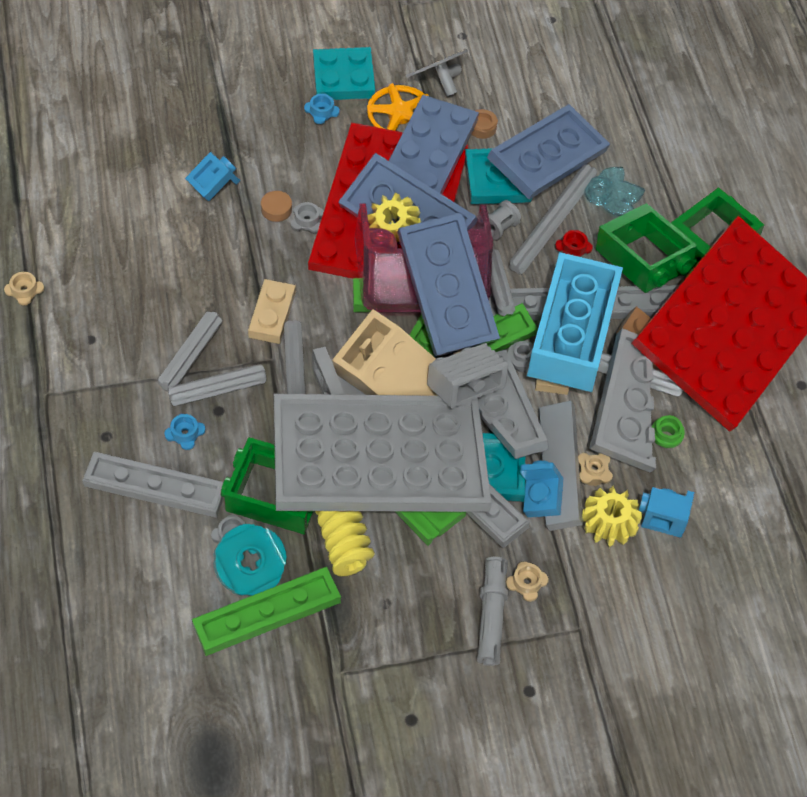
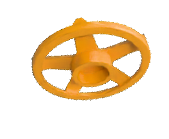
[367,83,429,131]

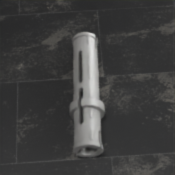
[477,556,508,666]

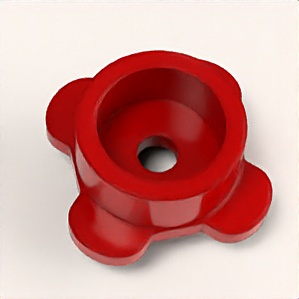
[555,230,593,257]

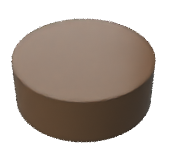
[471,109,498,139]
[261,191,292,222]

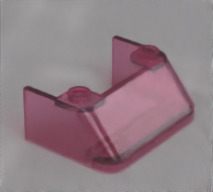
[354,204,493,312]

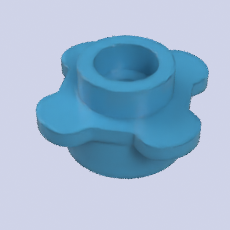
[304,94,340,124]
[164,414,205,450]

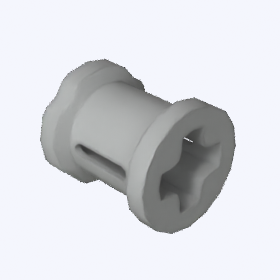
[480,200,521,240]

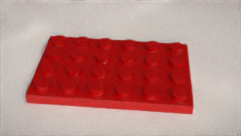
[308,122,469,279]
[631,216,807,432]

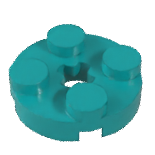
[213,524,287,596]

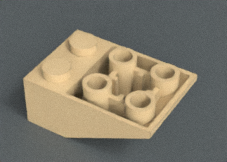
[332,309,438,396]

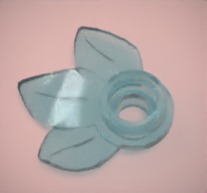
[584,167,645,216]

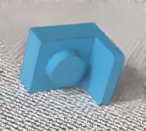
[185,152,241,201]
[520,461,564,518]

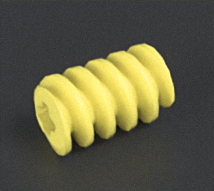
[315,511,375,576]

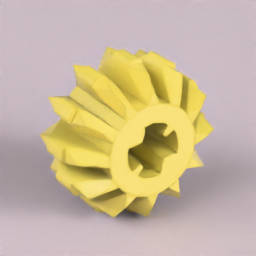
[367,192,421,250]
[582,485,642,548]

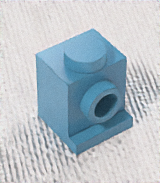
[638,487,695,538]

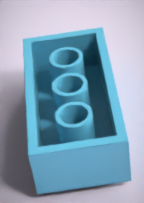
[527,252,623,392]

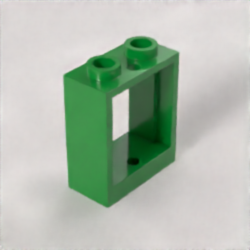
[671,187,765,269]
[595,203,697,293]
[221,437,314,535]

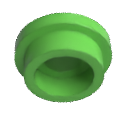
[652,415,685,448]

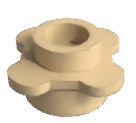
[4,272,44,305]
[578,453,613,486]
[506,562,548,602]

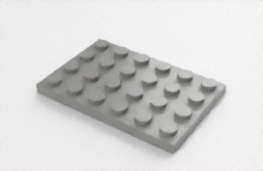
[273,394,492,512]

